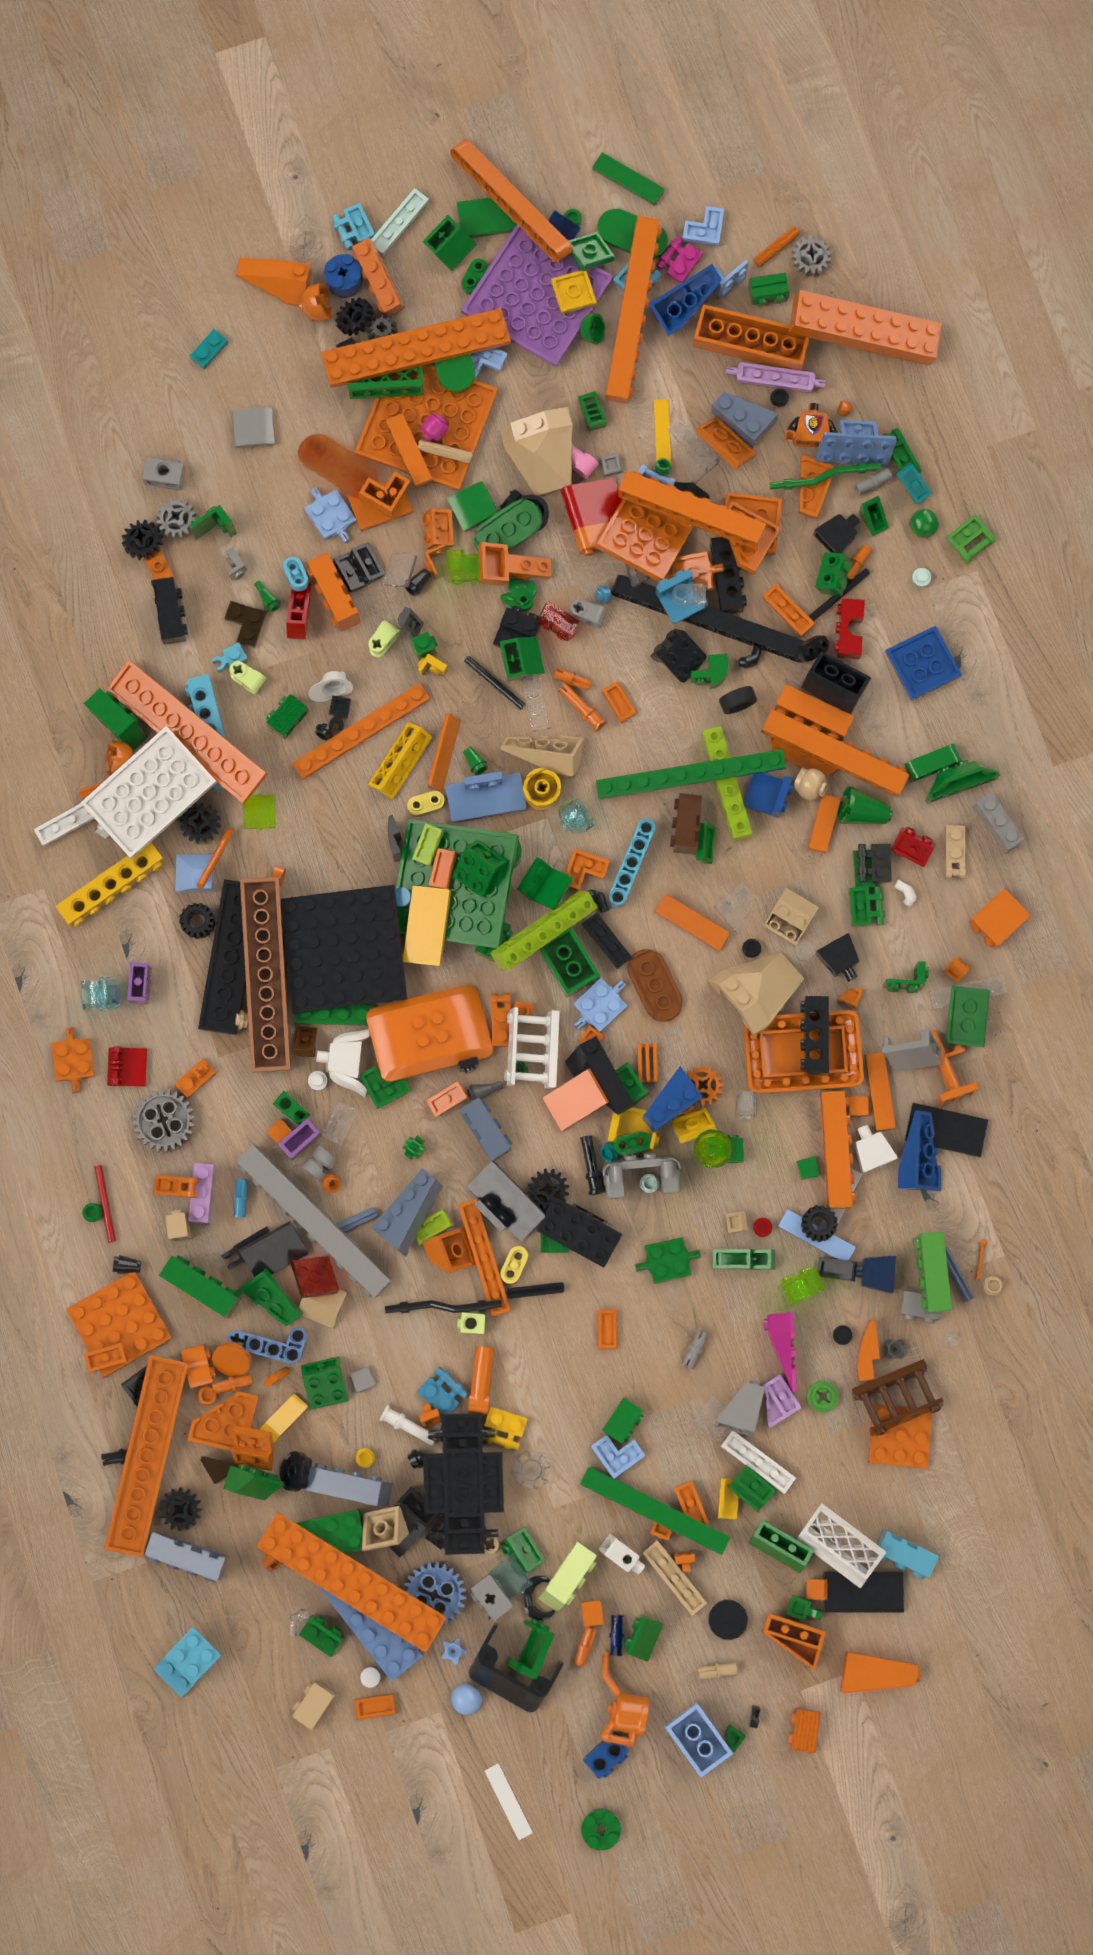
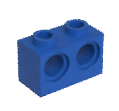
[583,1731,629,1779]

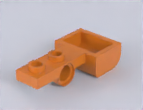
[478,542,552,586]

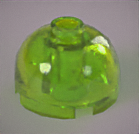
[693,1129,732,1169]

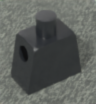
[813,514,860,554]
[815,933,860,982]

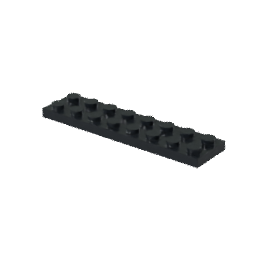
[198,879,246,1036]

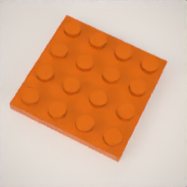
[596,499,694,582]
[66,1272,173,1378]

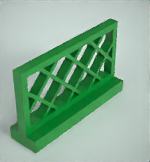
[348,366,424,399]

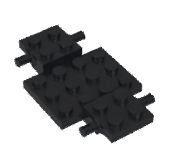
[423,1413,504,1555]

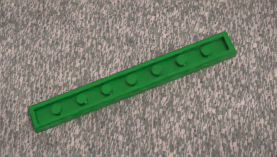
[580,1467,731,1555]

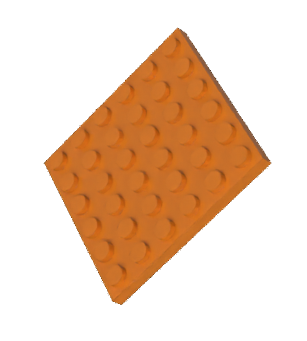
[354,364,498,492]

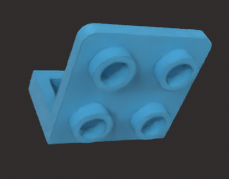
[655,569,705,624]

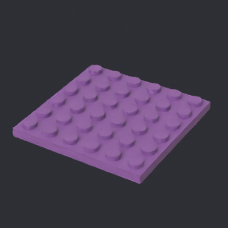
[461,225,613,368]

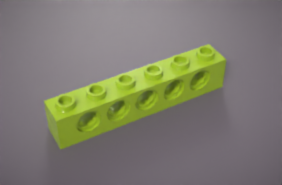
[701,726,752,843]
[490,891,597,970]

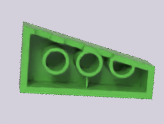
[913,1232,952,1314]

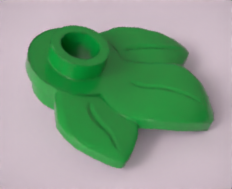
[500,579,537,611]

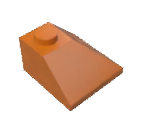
[422,1228,476,1273]

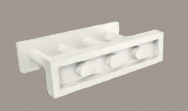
[504,1007,560,1089]

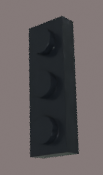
[582,913,632,969]

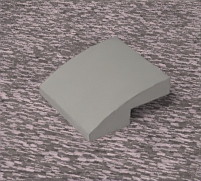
[232,408,275,448]

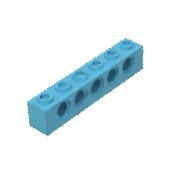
[185,674,226,791]

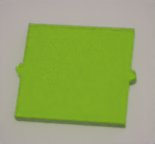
[244,793,276,830]

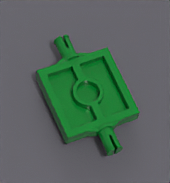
[635,1237,701,1284]

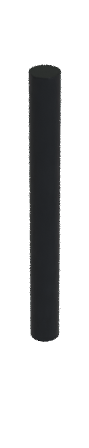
[809,568,870,621]
[464,656,525,710]

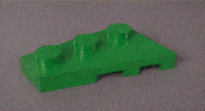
[237,1268,303,1326]

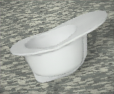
[308,671,353,702]

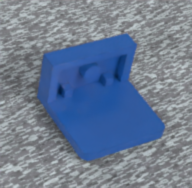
[744,773,794,818]

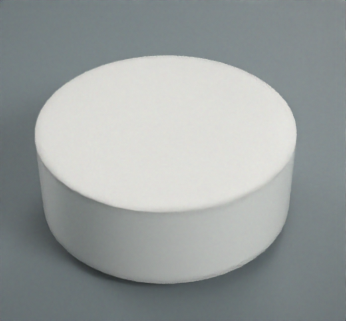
[360,1667,381,1688]

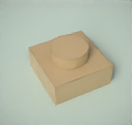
[726,1211,748,1233]

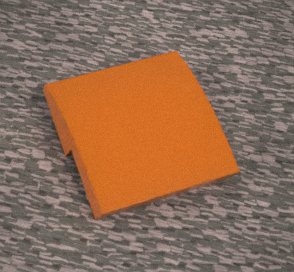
[232,1426,273,1471]

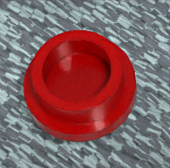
[753,1218,773,1237]

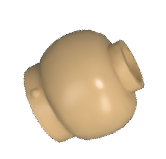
[793,768,828,801]

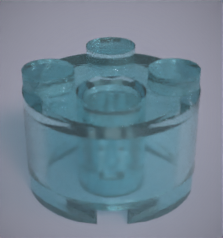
[80,977,121,1011]

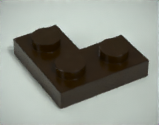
[225,601,267,648]

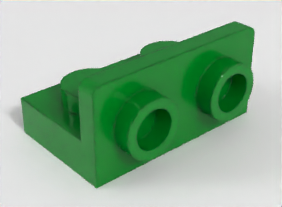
[500,1527,546,1576]

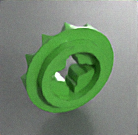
[807,1381,839,1413]

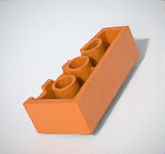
[306,552,361,632]

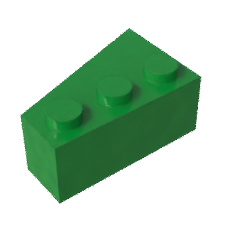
[84,688,148,751]

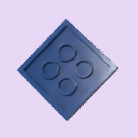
[885,626,962,701]

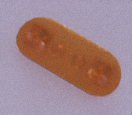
[298,434,378,498]

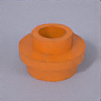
[322,1174,341,1193]

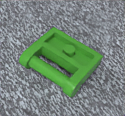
[946,514,996,564]

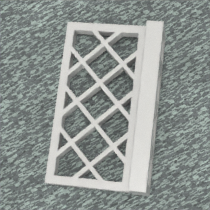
[796,1503,886,1588]

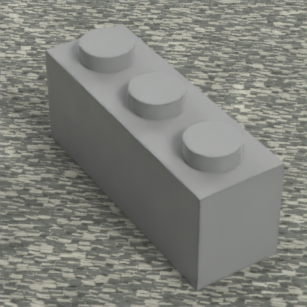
[973,793,1024,854]

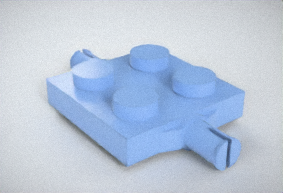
[305,487,356,543]
[573,978,627,1032]

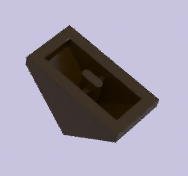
[200,1456,239,1484]

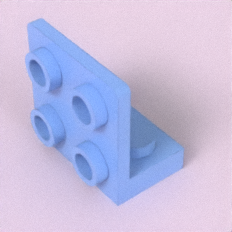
[712,260,749,298]

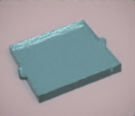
[489,1555,532,1600]

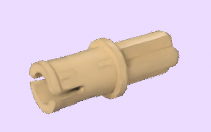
[697,1662,738,1679]

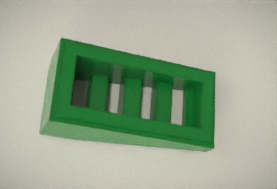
[578,391,607,431]

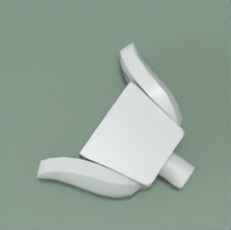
[316,1028,371,1098]

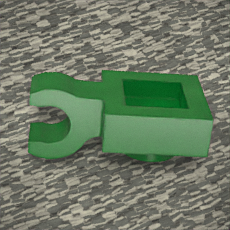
[786,1594,823,1621]

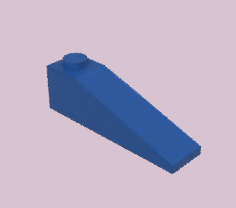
[649,263,722,336]
[898,1110,941,1191]

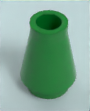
[463,746,488,775]

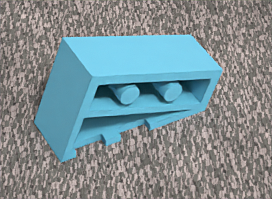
[873,1530,939,1579]

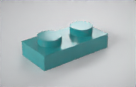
[190,329,228,369]
[896,463,932,505]

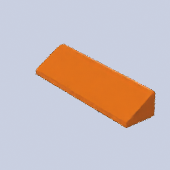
[428,713,460,792]
[655,894,730,952]

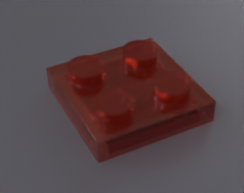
[291,1256,340,1298]

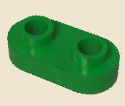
[462,258,488,295]
[612,1131,651,1155]

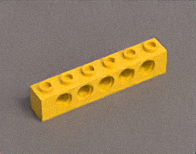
[55,842,165,928]

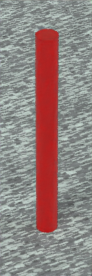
[94,1165,116,1243]

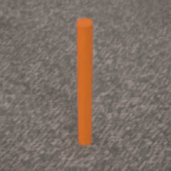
[197,828,234,889]

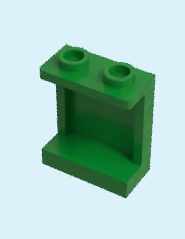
[505,1618,555,1680]

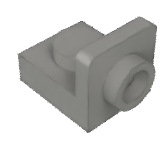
[226,547,247,580]

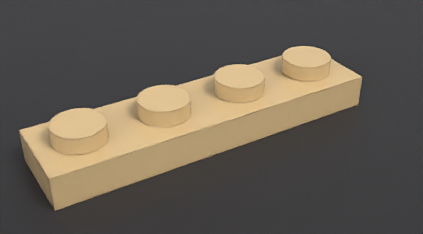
[642,1541,707,1616]

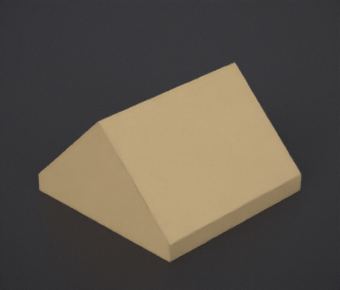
[299,1278,348,1329]
[362,1506,409,1551]

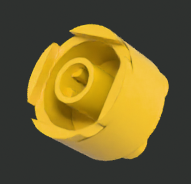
[523,768,561,810]

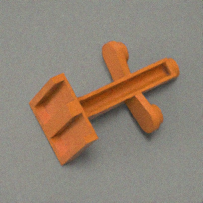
[917,1030,979,1108]

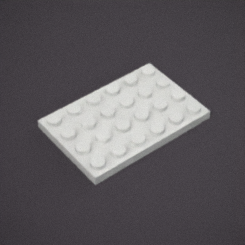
[81,726,217,859]

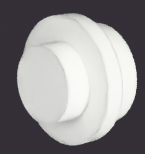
[308,1071,327,1090]

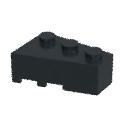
[151,577,188,645]

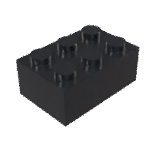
[801,651,871,714]

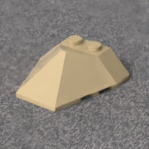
[500,407,574,496]
[708,952,804,1036]

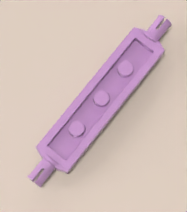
[726,362,826,393]

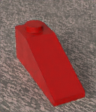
[286,583,311,640]

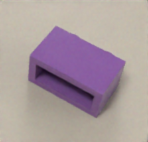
[278,1118,321,1160]

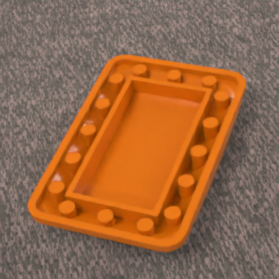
[366,985,493,1082]
[743,1010,864,1094]

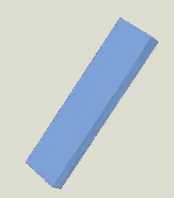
[778,1209,856,1261]

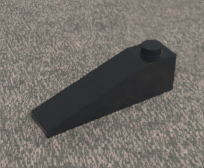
[565,1036,635,1115]

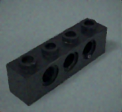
[710,537,747,614]
[800,996,829,1075]

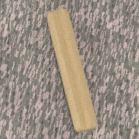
[418,439,473,463]

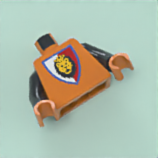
[783,403,838,448]

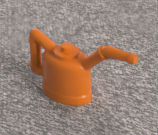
[600,1652,649,1747]

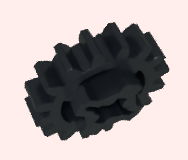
[335,297,374,337]
[122,519,163,560]
[179,802,221,844]
[528,1169,569,1211]
[159,1487,202,1531]

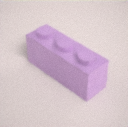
[188,1163,216,1224]

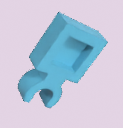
[212,642,248,672]

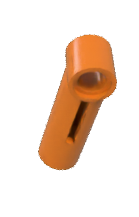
[468,1346,495,1415]

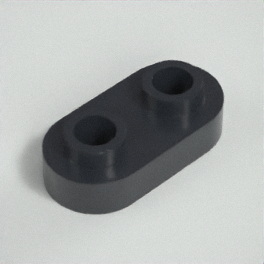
[797,635,829,661]

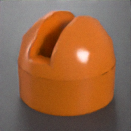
[837,400,852,416]

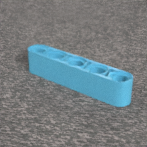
[609,819,655,908]

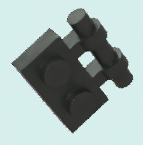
[856,844,892,883]

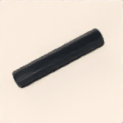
[507,1282,565,1299]

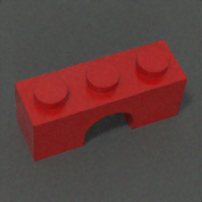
[834,598,865,659]

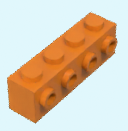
[352,238,406,316]

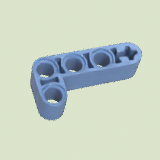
[227,1327,308,1364]

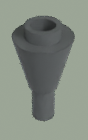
[467,1081,504,1101]

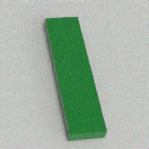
[592,152,665,206]

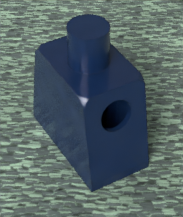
[856,1256,896,1294]

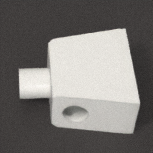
[854,1125,897,1174]
[599,1533,645,1574]

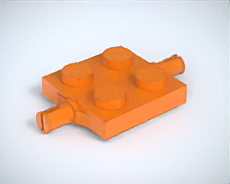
[664,551,724,592]
[51,1027,95,1093]

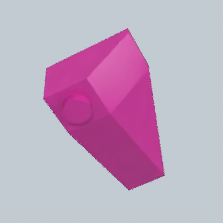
[764,1312,797,1392]

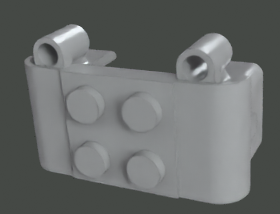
[602,1152,681,1199]

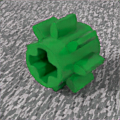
[402,1136,426,1160]

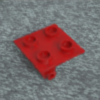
[107,1046,147,1087]

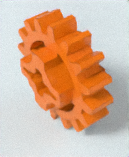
[686,1065,724,1107]

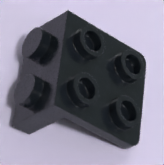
[651,629,706,683]

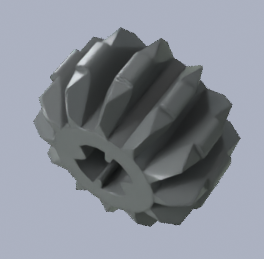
[366,314,398,340]

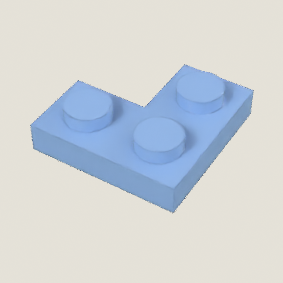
[682,206,724,246]
[471,348,508,380]
[591,1435,646,1479]

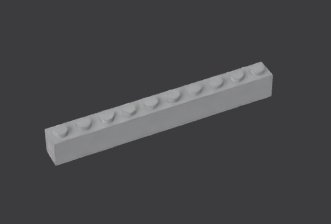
[237,1144,393,1298]

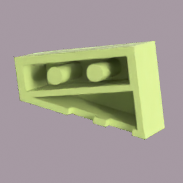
[538,1542,597,1612]

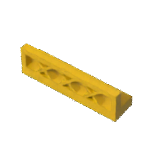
[368,722,432,800]

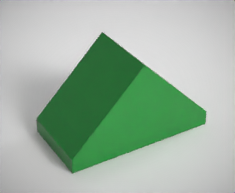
[859,496,889,536]

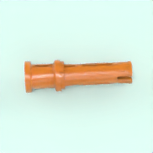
[558,683,607,732]

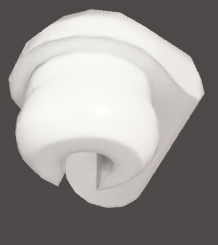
[894,879,917,906]

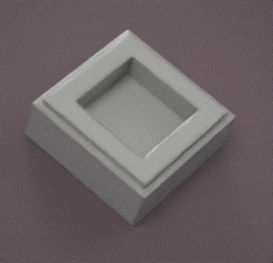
[600,453,623,477]
[350,1367,376,1393]

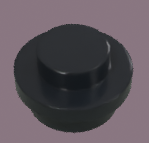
[770,389,789,407]
[315,723,334,741]
[742,939,761,958]
[833,1325,852,1345]
[408,1449,423,1469]

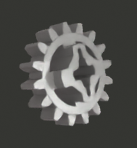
[791,235,832,277]
[156,498,197,539]

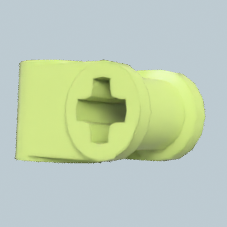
[368,620,401,658]
[230,661,266,695]

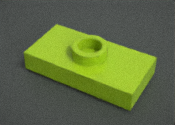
[412,823,444,866]
[416,1209,453,1246]

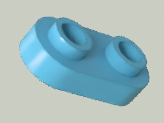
[283,557,309,591]

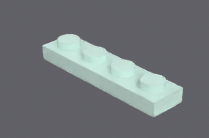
[371,188,429,256]

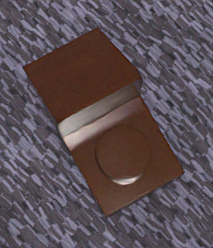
[294,1026,317,1057]

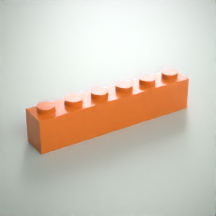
[820,1091,856,1209]

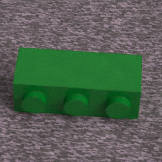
[749,1520,814,1573]

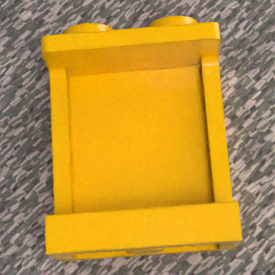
[607,1108,660,1151]

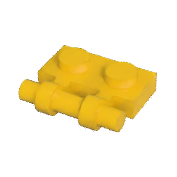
[483,1407,528,1451]

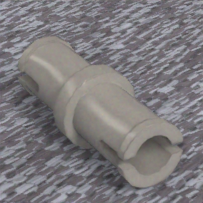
[854,468,892,495]
[682,1329,709,1369]

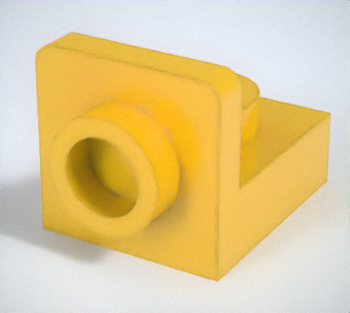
[417,654,448,676]

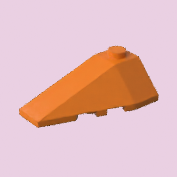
[236,258,312,307]

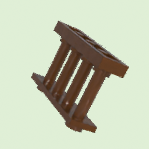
[852,1359,944,1436]

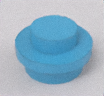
[595,585,611,604]

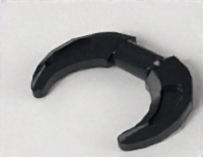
[521,1576,555,1621]

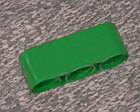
[904,744,962,782]

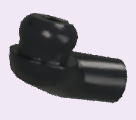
[738,646,762,669]
[587,889,609,913]

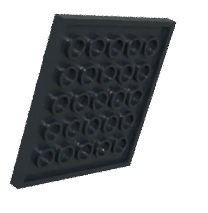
[281,885,408,1013]

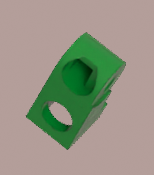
[273,1091,310,1125]

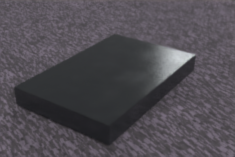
[238,1221,309,1277]

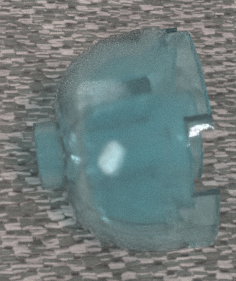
[559,796,596,834]

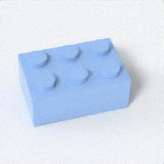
[664,1702,733,1777]

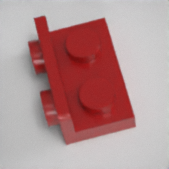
[891,827,936,867]

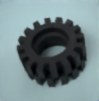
[179,903,215,939]
[801,1205,838,1242]

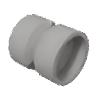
[302,1146,338,1182]

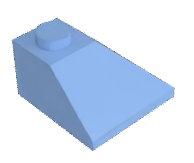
[175,854,214,892]

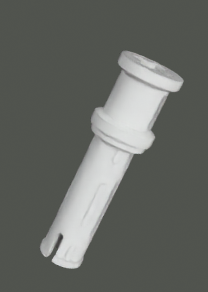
[379,1405,436,1446]

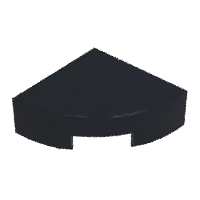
[749,1705,760,1728]

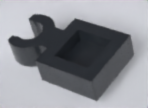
[329,695,352,731]

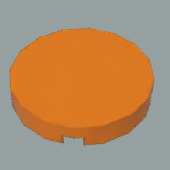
[212,1342,252,1377]

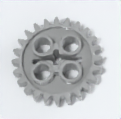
[132,1089,196,1152]

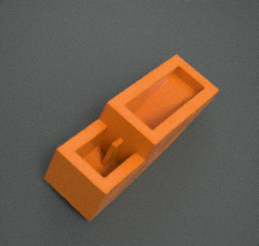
[856,1320,880,1381]

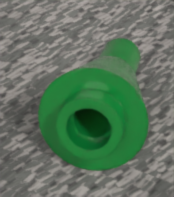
[254,581,281,612]

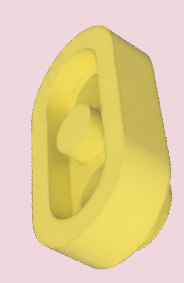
[407,791,445,816]
[501,1246,528,1284]

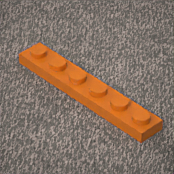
[458,1199,511,1317]

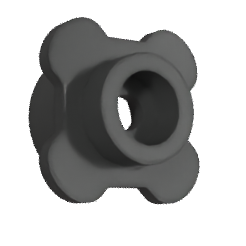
[885,1339,905,1359]

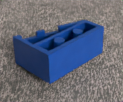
[642,1066,703,1134]

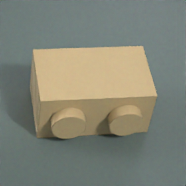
[165,1210,192,1241]
[292,1681,336,1730]

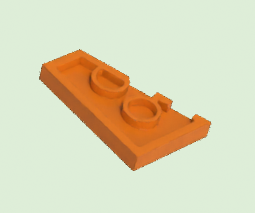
[799,454,835,520]

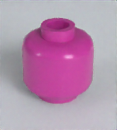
[421,413,449,442]

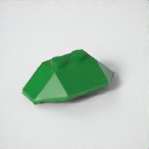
[925,760,1000,804]

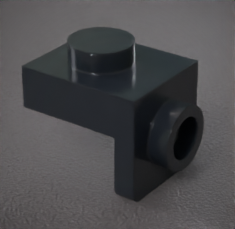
[458,1056,479,1073]

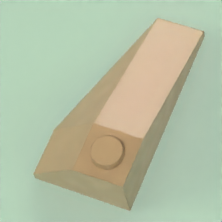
[500,735,584,776]

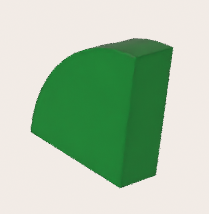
[726,1724,746,1753]

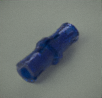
[609,1615,624,1656]

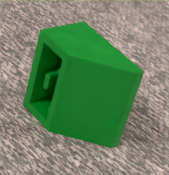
[422,215,477,271]
[500,637,545,682]
[223,1464,284,1501]
[624,1614,664,1662]

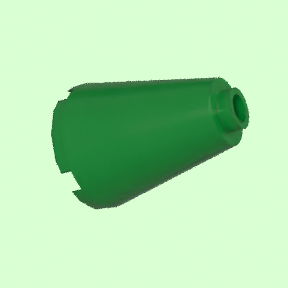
[838,786,893,824]

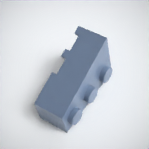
[711,392,779,448]
[459,1098,512,1161]

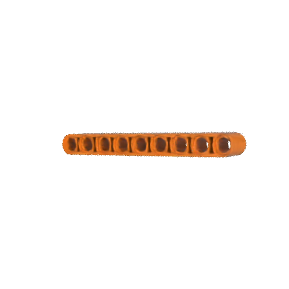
[450,140,572,263]

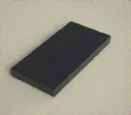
[904,1103,988,1158]
[823,1572,904,1612]

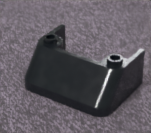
[469,1623,564,1712]

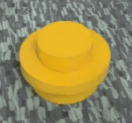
[355,1448,375,1468]

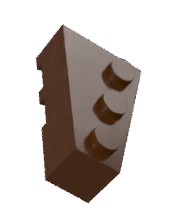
[670,793,702,855]

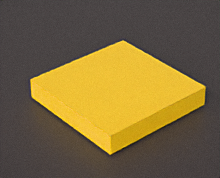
[550,270,597,315]
[670,1108,717,1144]

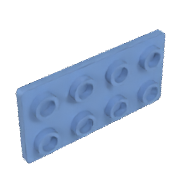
[816,420,897,465]
[446,771,526,822]

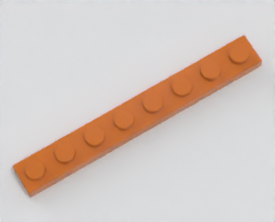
[292,683,430,780]

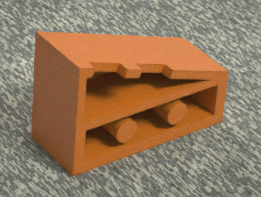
[762,1612,826,1671]

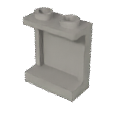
[882,1029,941,1072]

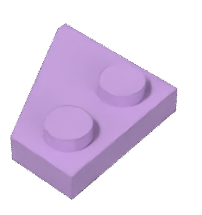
[763,1374,802,1428]

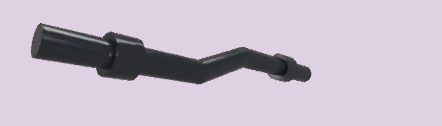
[385,1300,502,1314]

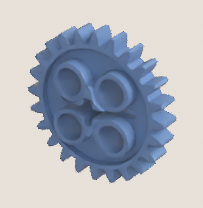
[404,1562,466,1625]

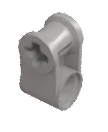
[569,599,607,628]

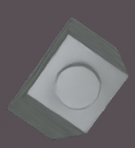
[714,1381,765,1436]

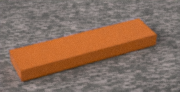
[386,413,433,488]
[865,1052,896,1131]

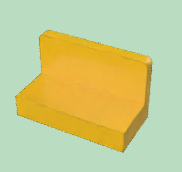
[717,1478,739,1519]

